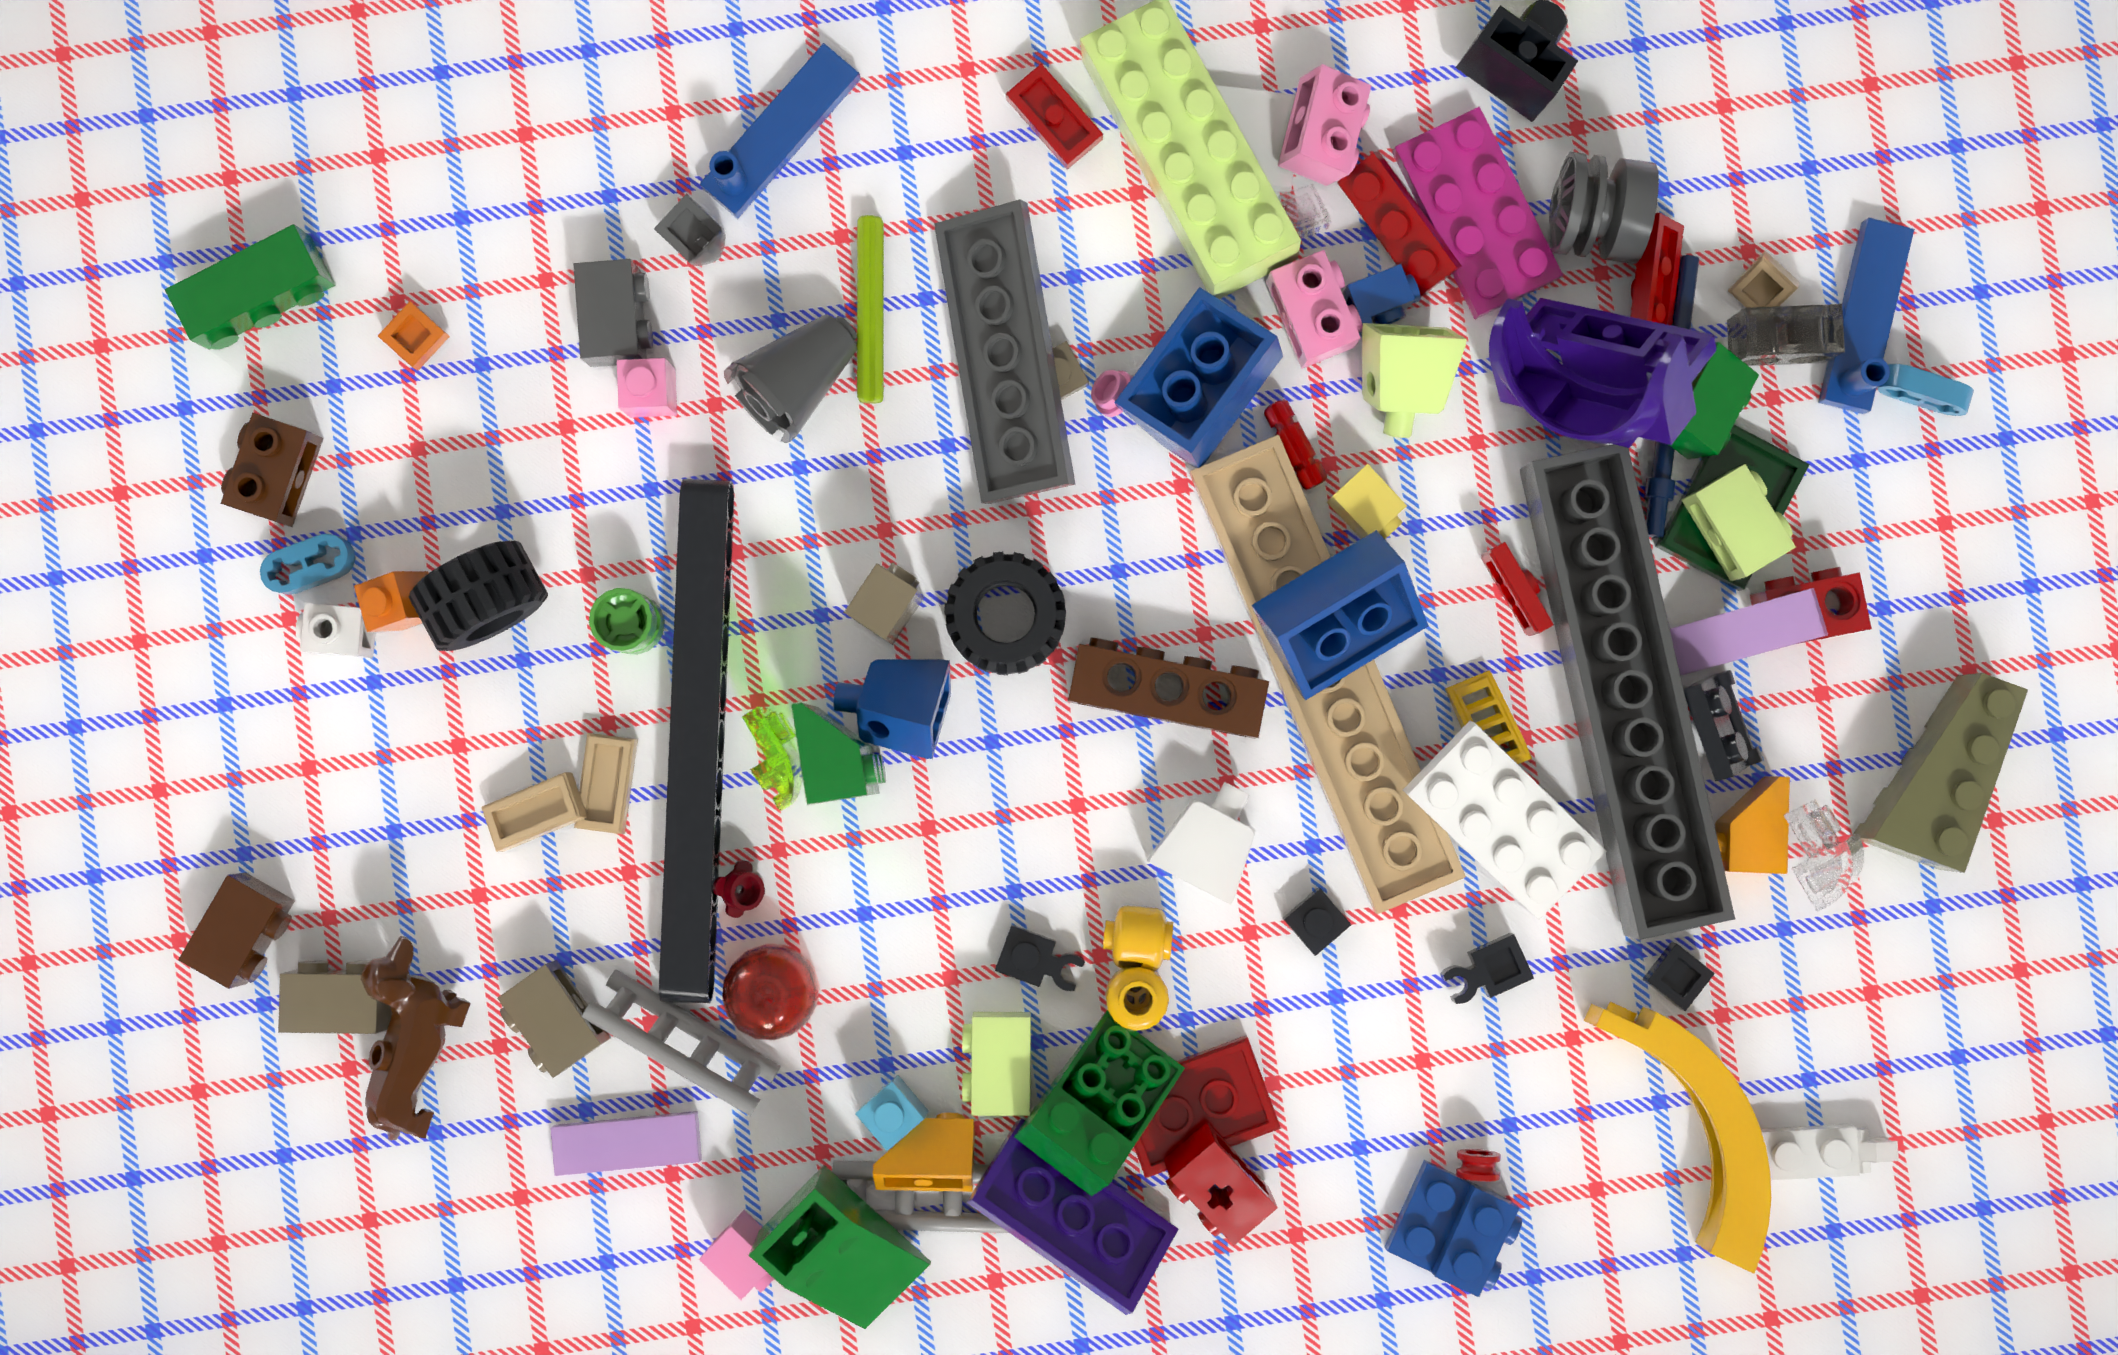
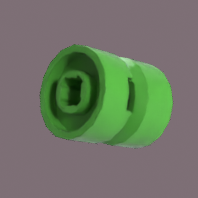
[589,588,665,655]

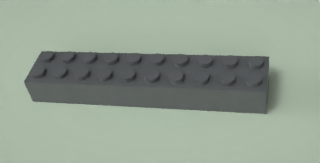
[1519,444,1735,940]

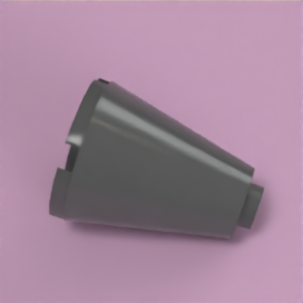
[723,314,857,443]

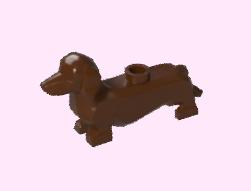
[361,936,471,1140]

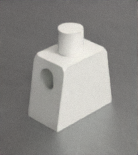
[1147,782,1256,905]

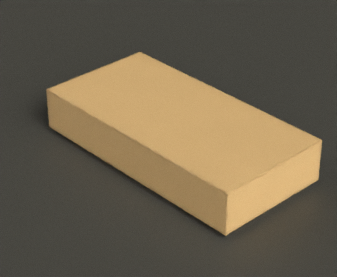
[574,733,638,834]
[481,772,587,852]

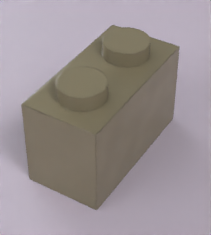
[844,562,924,645]
[497,960,611,1078]
[278,961,392,1034]

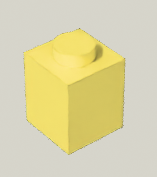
[1327,464,1407,539]

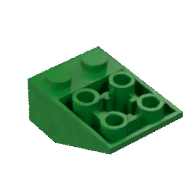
[1014,1010,1185,1196]
[748,1165,931,1329]

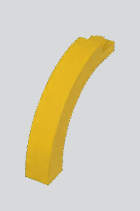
[1584,1001,1771,1274]

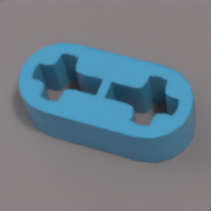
[1877,364,1974,416]
[260,533,356,595]

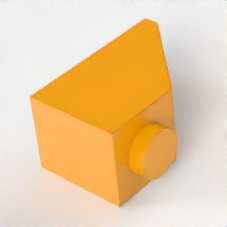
[1715,776,1790,874]
[873,1112,975,1192]

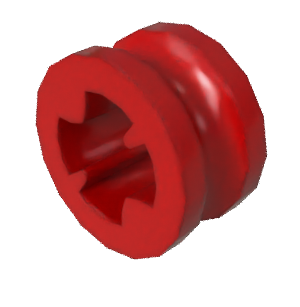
[1456,1149,1501,1182]

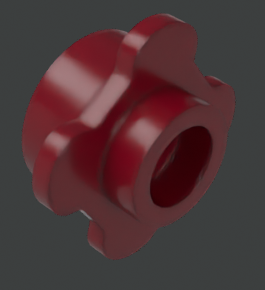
[713,860,765,918]

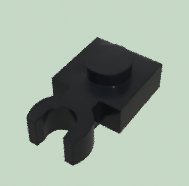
[995,924,1085,991]
[1440,933,1534,1004]

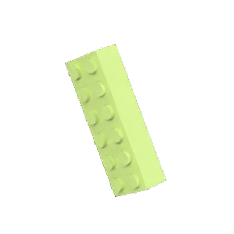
[1080,0,1301,299]

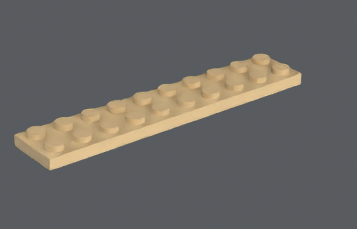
[1189,434,1466,914]

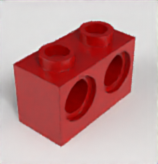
[1750,567,1872,644]

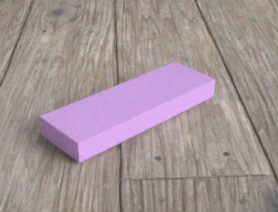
[1670,588,1828,675]
[551,1111,702,1176]

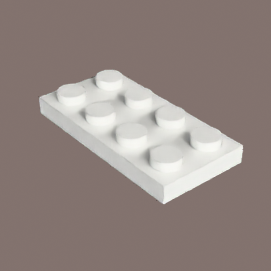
[1403,720,1607,920]

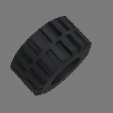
[408,540,548,651]
[944,551,1066,675]

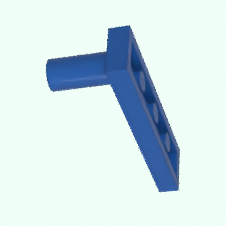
[700,43,861,219]
[1818,217,1915,414]

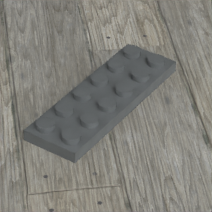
[934,199,1076,504]

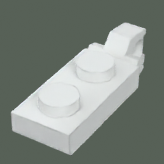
[1761,1124,1899,1181]

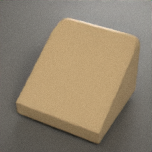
[1728,251,1799,323]

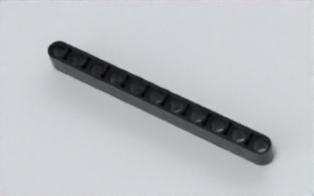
[659,479,734,1004]

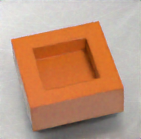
[378,301,450,371]

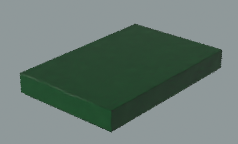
[1655,424,1810,591]

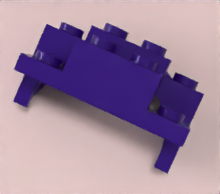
[1489,298,1717,448]

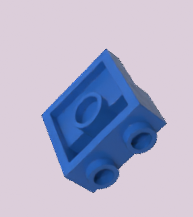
[1384,1160,1522,1297]

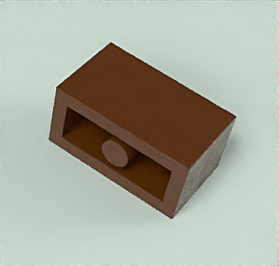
[178,872,295,989]

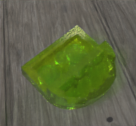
[742,706,803,811]

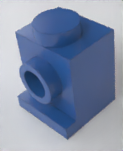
[1342,264,1421,338]

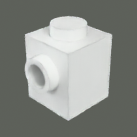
[296,603,376,659]

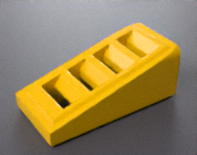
[1445,670,1532,764]

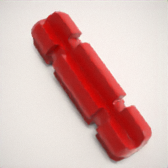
[1264,399,1327,490]

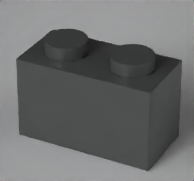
[573,259,653,367]

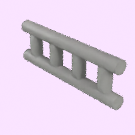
[582,969,781,1116]
[832,1160,1009,1233]

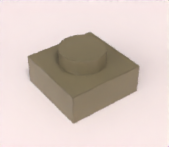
[1052,341,1089,400]

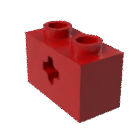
[1164,1122,1278,1246]

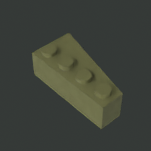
[1851,673,2028,873]

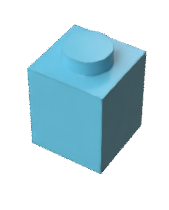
[855,1075,929,1151]

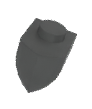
[654,193,726,266]

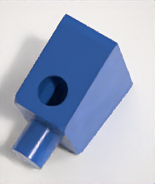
[833,659,951,759]

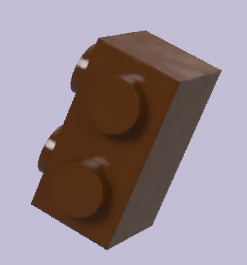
[220,412,324,527]

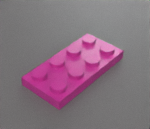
[1392,106,1563,320]

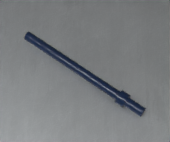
[1644,255,1700,538]

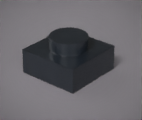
[1282,887,1351,956]
[1642,942,1715,1012]

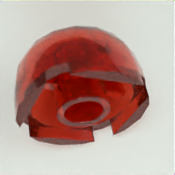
[722,943,820,1041]

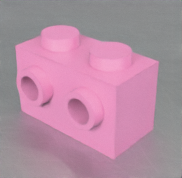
[1278,64,1372,186]
[1266,250,1363,369]

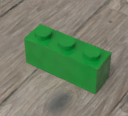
[164,224,336,350]

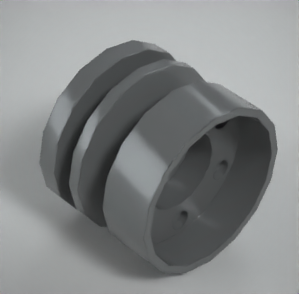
[1549,151,1659,264]

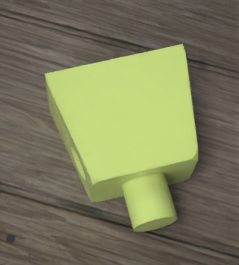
[1362,323,1467,438]

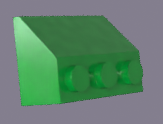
[791,703,886,805]

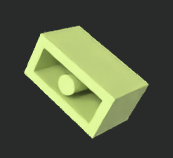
[1681,464,1796,581]
[962,1012,1031,1116]

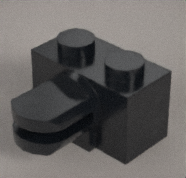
[1456,0,1578,122]

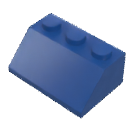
[1114,287,1283,468]
[1252,530,1429,700]

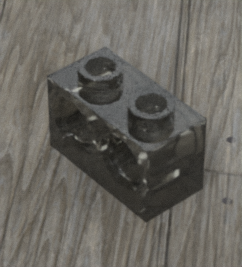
[1727,304,1845,366]

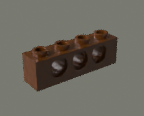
[1068,637,1269,739]

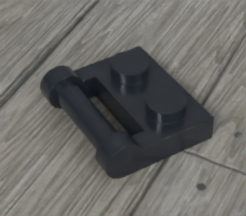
[1683,670,1763,782]

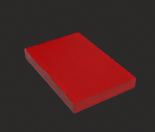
[1134,1035,1281,1178]

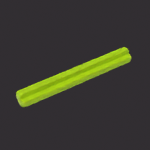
[857,215,884,404]

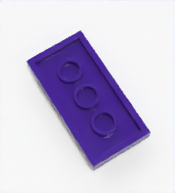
[966,1118,1179,1315]

